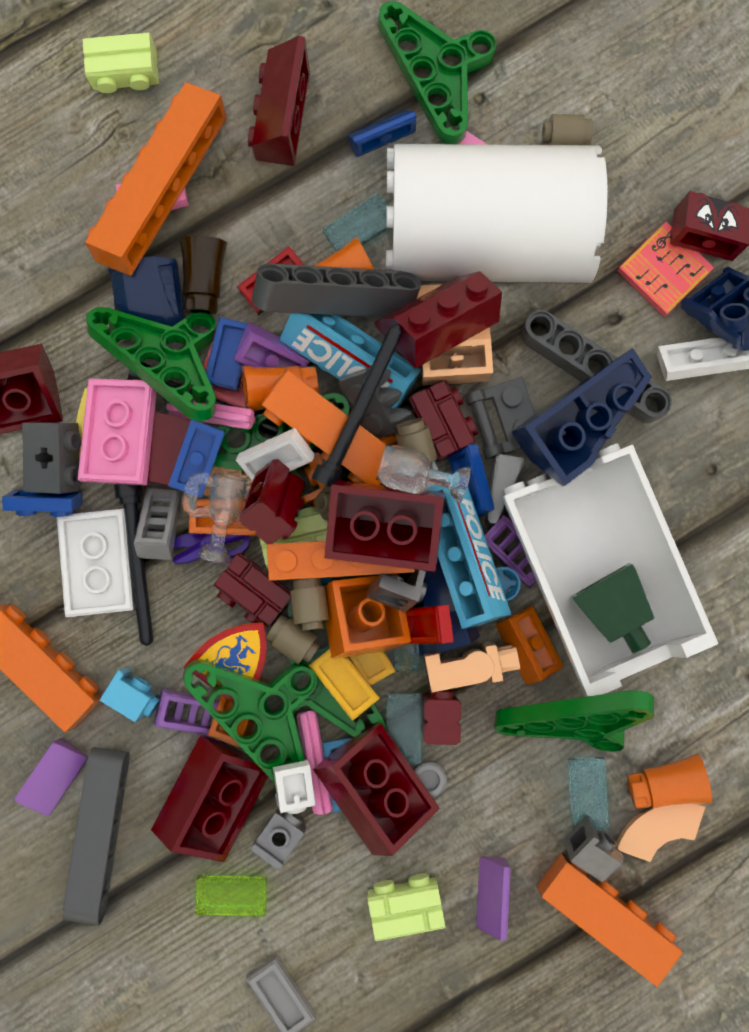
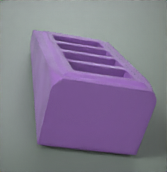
[484,515,536,587]
[154,688,220,736]

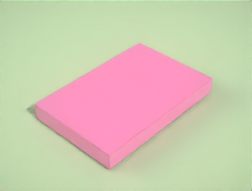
[77,379,157,486]

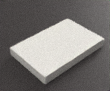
[57,508,136,617]

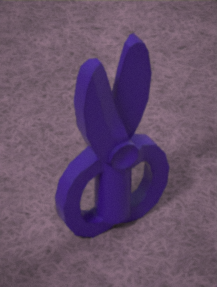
[172,533,251,565]

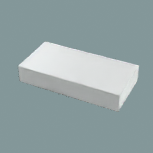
[236,428,315,481]

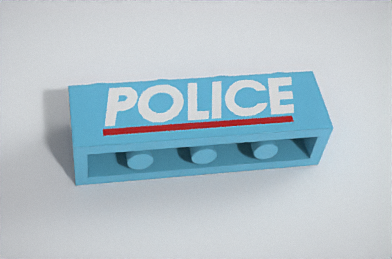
[279,313,422,408]
[425,480,511,629]

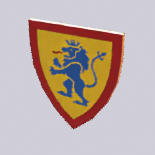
[183,622,267,703]

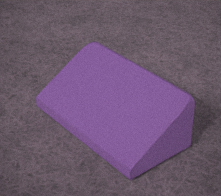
[233,322,310,368]
[14,738,88,816]
[476,856,511,941]

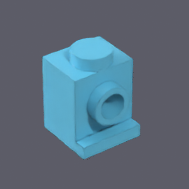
[99,668,160,722]

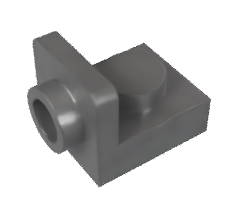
[366,570,427,612]

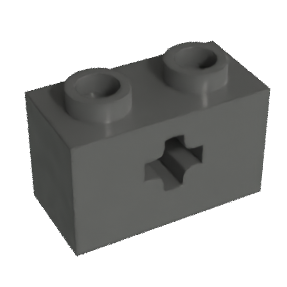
[22,422,81,494]

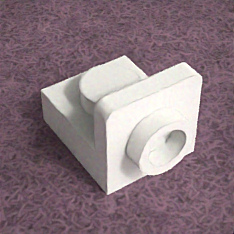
[273,760,316,814]

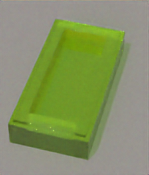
[195,875,267,916]

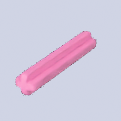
[166,401,257,430]
[296,710,333,815]

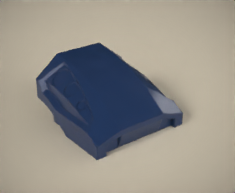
[108,256,185,327]
[681,267,749,351]

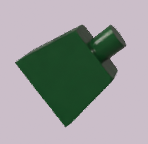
[571,563,654,653]

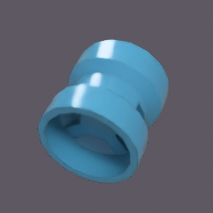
[496,567,521,601]

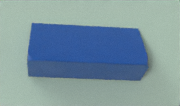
[347,110,417,157]

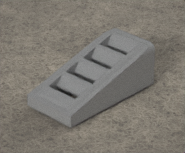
[484,454,524,526]
[134,487,181,560]

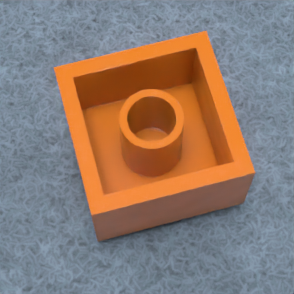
[325,573,411,659]

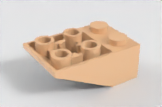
[417,284,493,386]

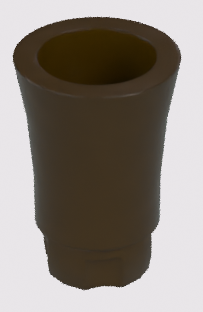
[180,236,227,314]

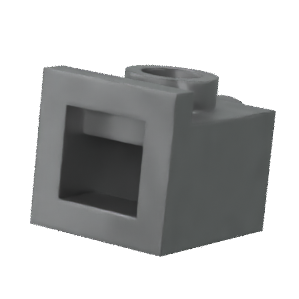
[250,808,306,871]
[564,815,623,882]

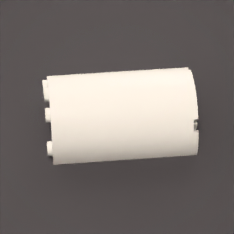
[386,144,607,283]
[502,443,718,697]

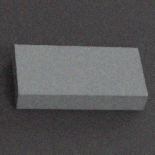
[246,955,316,1032]

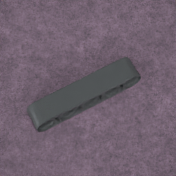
[252,263,421,317]
[521,310,672,423]
[63,747,130,926]

